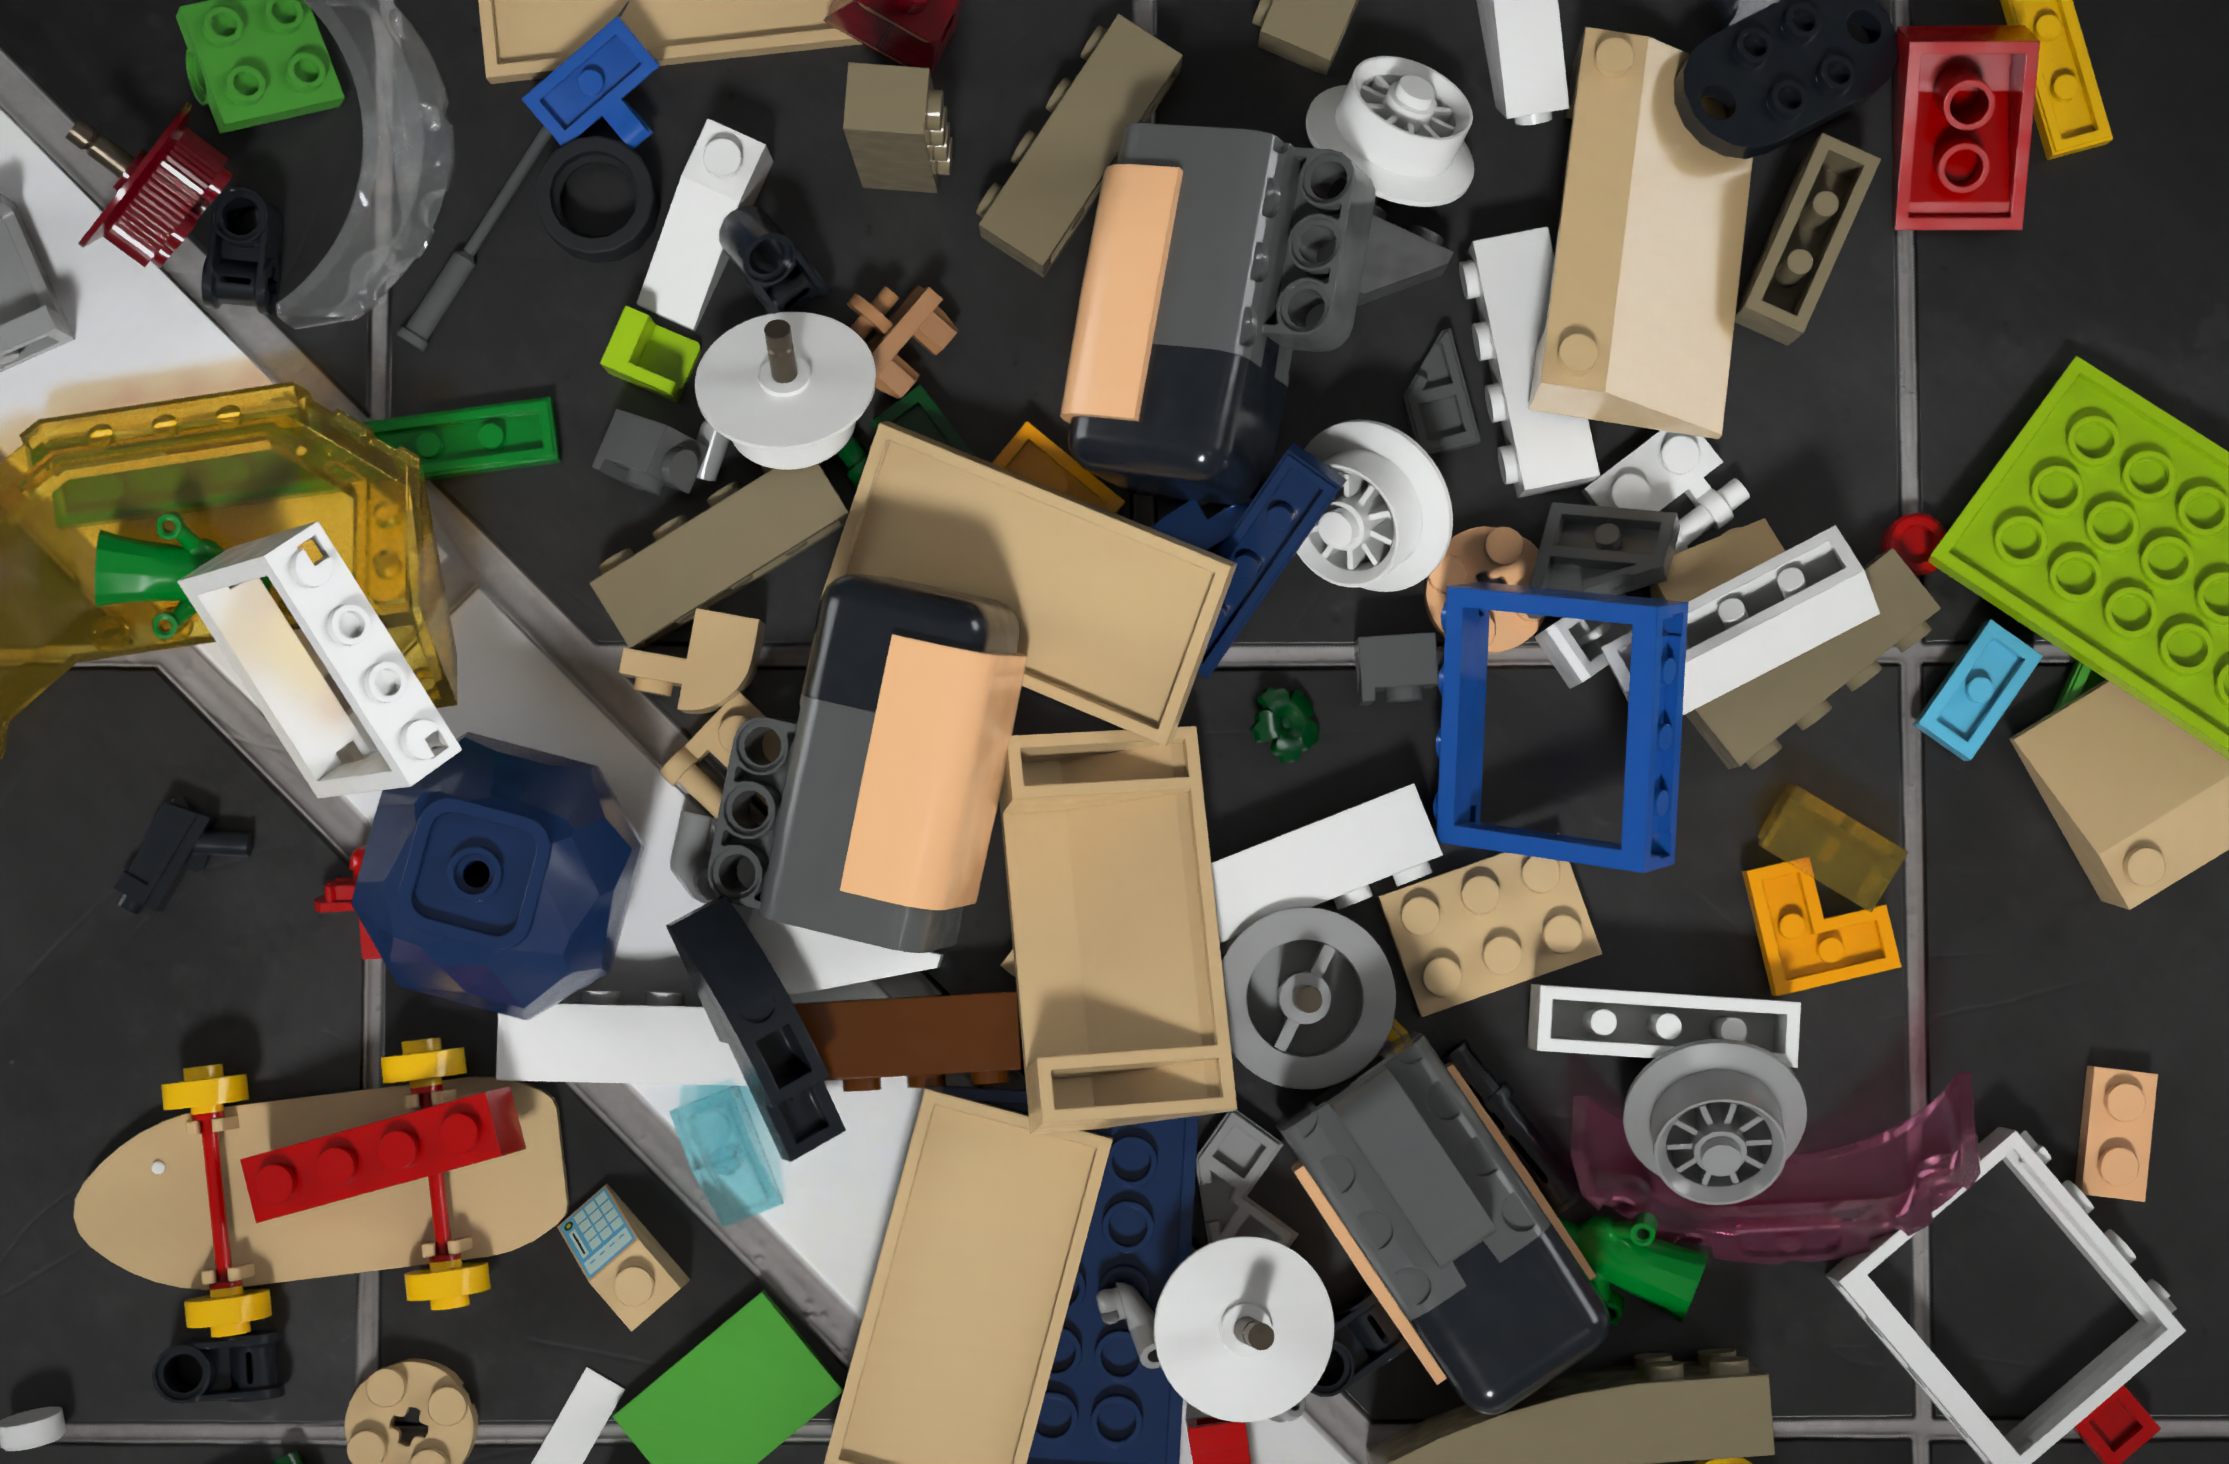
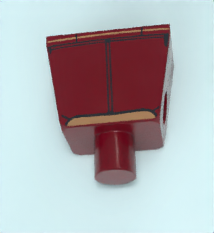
[823,0,962,76]

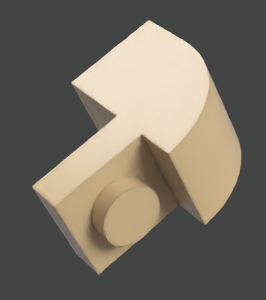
[619,608,766,714]

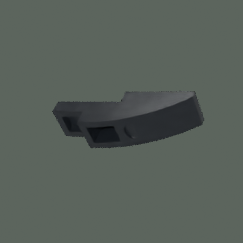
[666,895,846,1162]

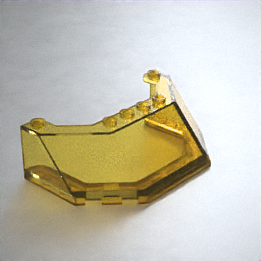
[0,382,458,761]

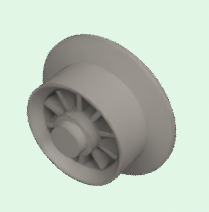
[1623,1039,1807,1205]

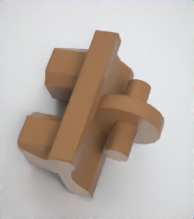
[847,285,958,400]

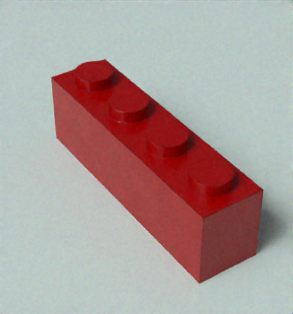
[240,1086,526,1223]

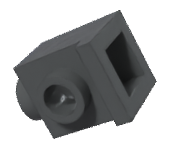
[592,409,709,496]
[1354,632,1444,706]

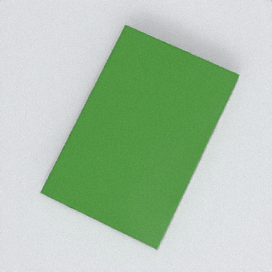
[613,1290,844,1464]

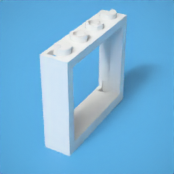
[177,521,462,798]
[1826,1127,2186,1464]

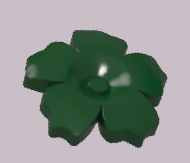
[1250,687,1320,764]

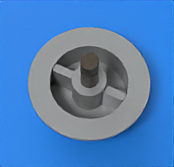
[1222,907,1396,1089]

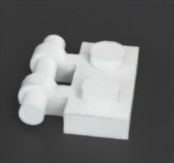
[1581,430,1750,553]

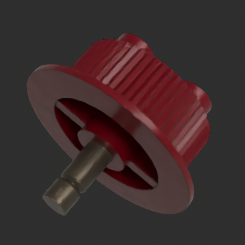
[65,102,234,268]

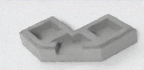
[1196,1110,1299,1248]

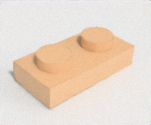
[2075,1065,2158,1202]

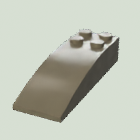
[1366,1348,1775,1464]

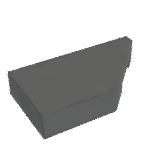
[1402,328,1481,456]

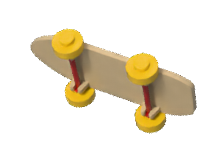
[73,1037,570,1337]

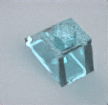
[669,1086,784,1227]

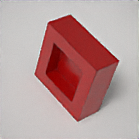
[2073,1385,2161,1464]

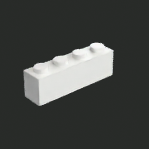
[1459,226,1600,498]
[1601,525,1880,716]
[1211,783,1443,956]
[1527,984,1801,1068]
[496,990,748,1086]

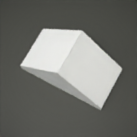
[1534,593,1632,689]

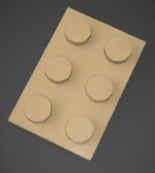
[1377,833,1602,1017]

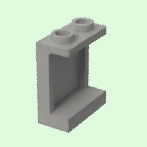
[0,193,75,372]

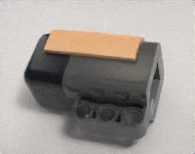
[1060,123,1375,505]
[708,574,1027,953]
[1275,1031,1611,1415]

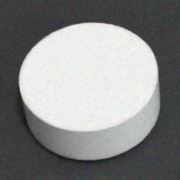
[0,1407,67,1451]

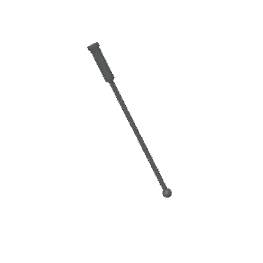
[396,0,630,352]

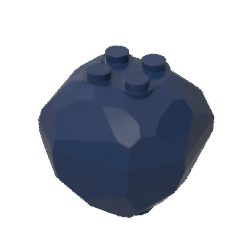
[351,732,644,1020]

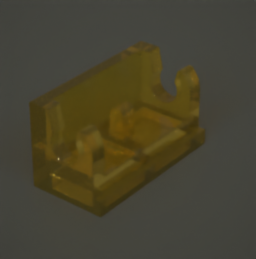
[1757,783,1908,912]

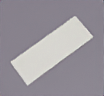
[531,1367,625,1464]

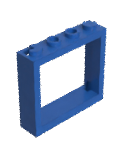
[1433,582,1688,873]

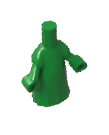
[95,511,272,639]
[1557,1212,1708,1326]

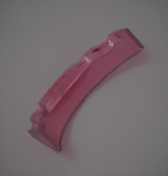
[1571,1071,1981,1264]

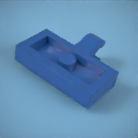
[521,16,662,150]

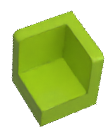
[600,305,702,403]

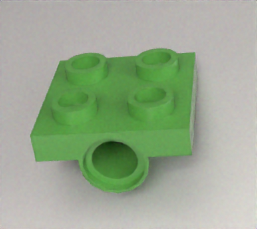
[176,0,345,134]

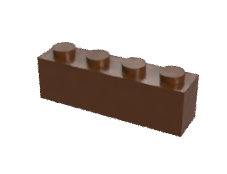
[793,991,1023,1092]

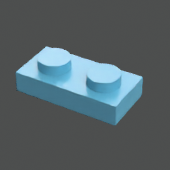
[1912,619,2043,761]

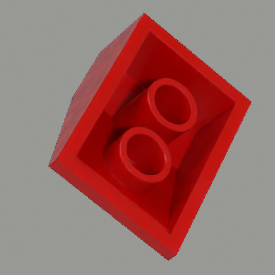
[1892,25,2040,230]

